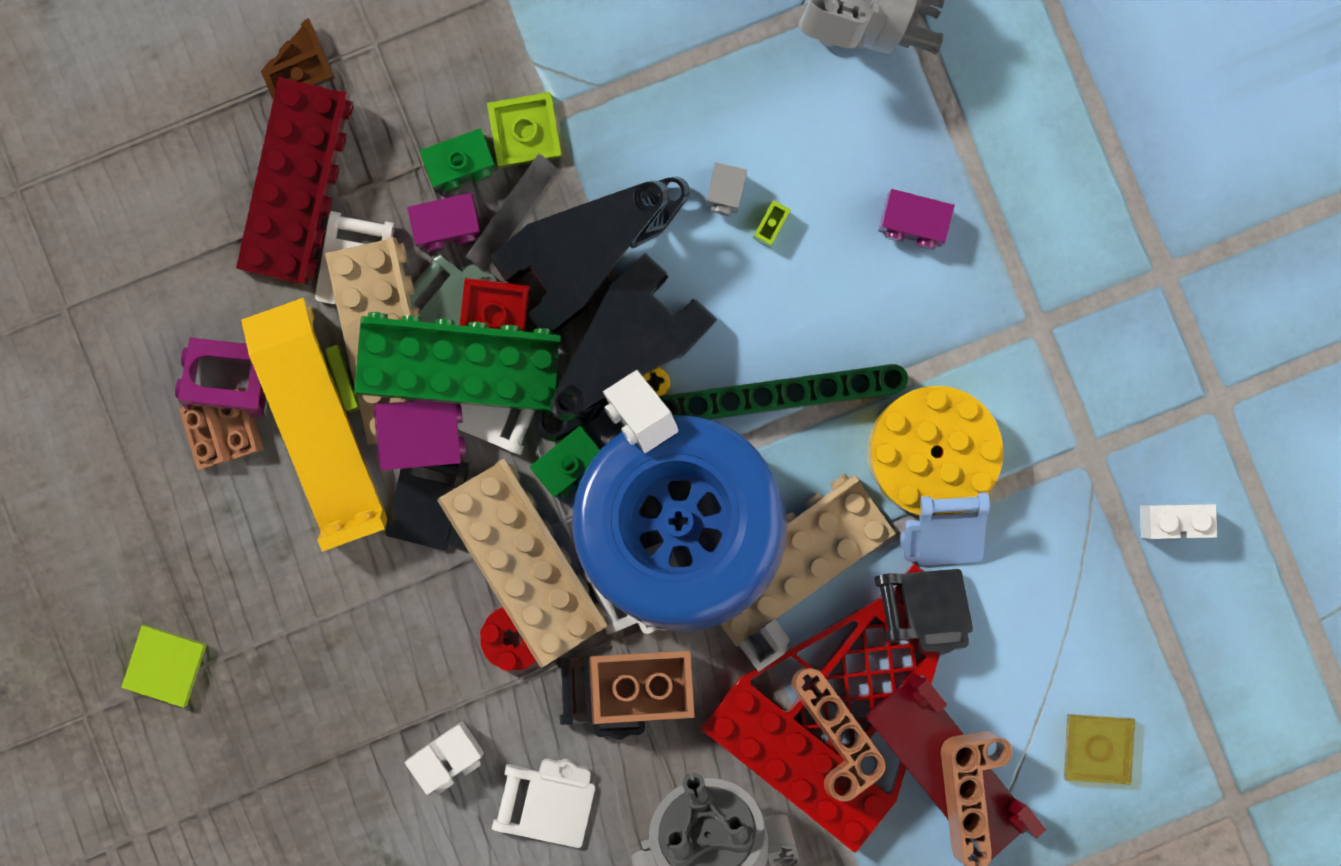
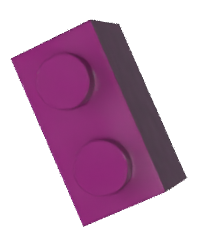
[878,189,955,250]
[407,193,482,253]

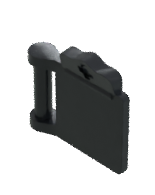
[385,461,470,551]
[874,569,973,655]
[557,657,645,740]

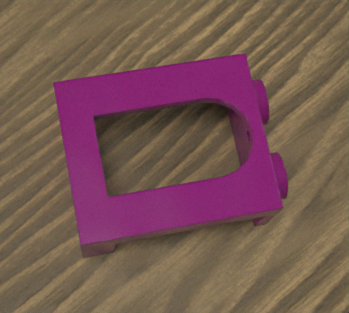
[175,337,266,418]

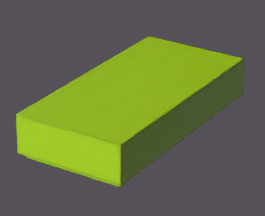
[325,345,360,412]

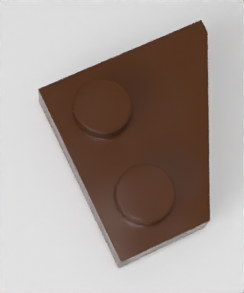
[261,18,335,99]

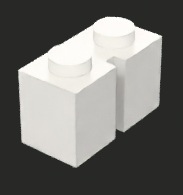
[603,370,679,453]
[1140,504,1217,539]
[404,721,484,795]

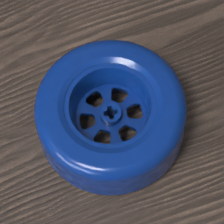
[572,415,787,631]

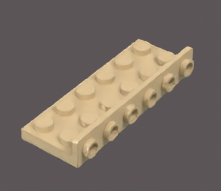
[325,237,420,445]
[437,459,607,668]
[720,474,896,647]

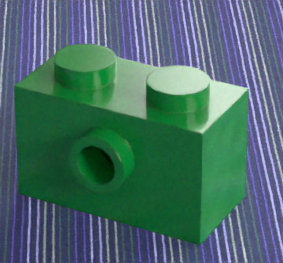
[419,128,497,194]
[529,426,600,498]

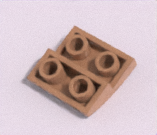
[179,388,264,470]

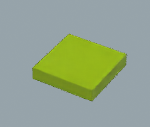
[487,92,562,168]
[121,624,207,708]

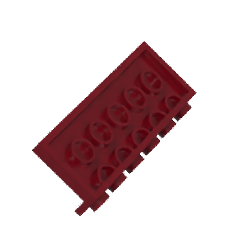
[236,77,354,285]

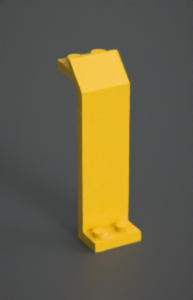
[241,298,388,552]

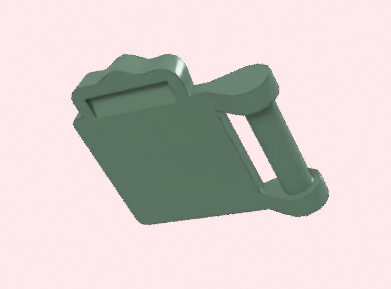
[409,251,497,325]

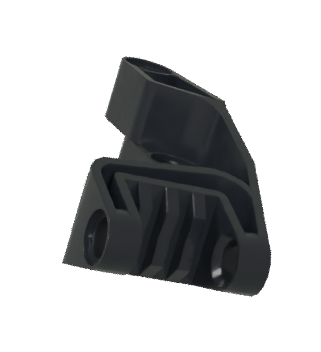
[490,176,690,334]
[537,253,717,442]

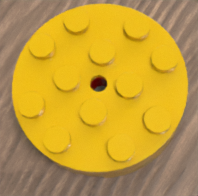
[867,386,1003,516]

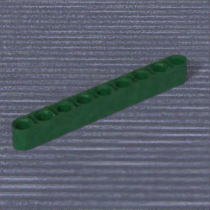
[620,364,908,425]

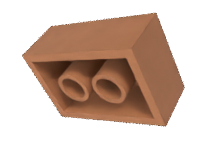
[589,651,694,724]

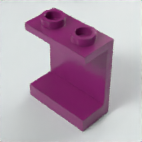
[373,400,466,471]

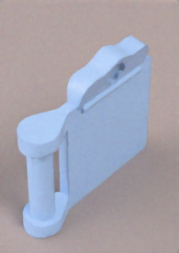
[900,492,990,566]

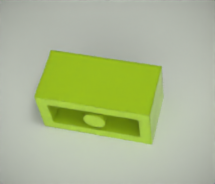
[753,200,791,248]

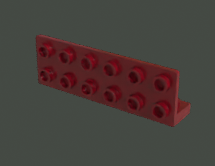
[866,673,1046,860]

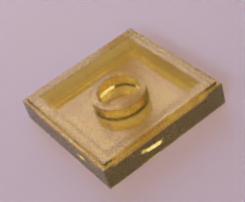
[1064,713,1135,785]

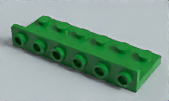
[354,312,561,412]

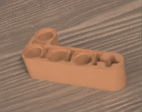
[791,668,886,802]
[941,731,1012,866]

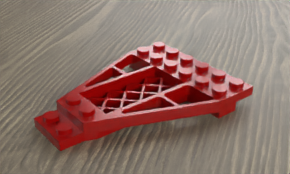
[700,563,940,853]

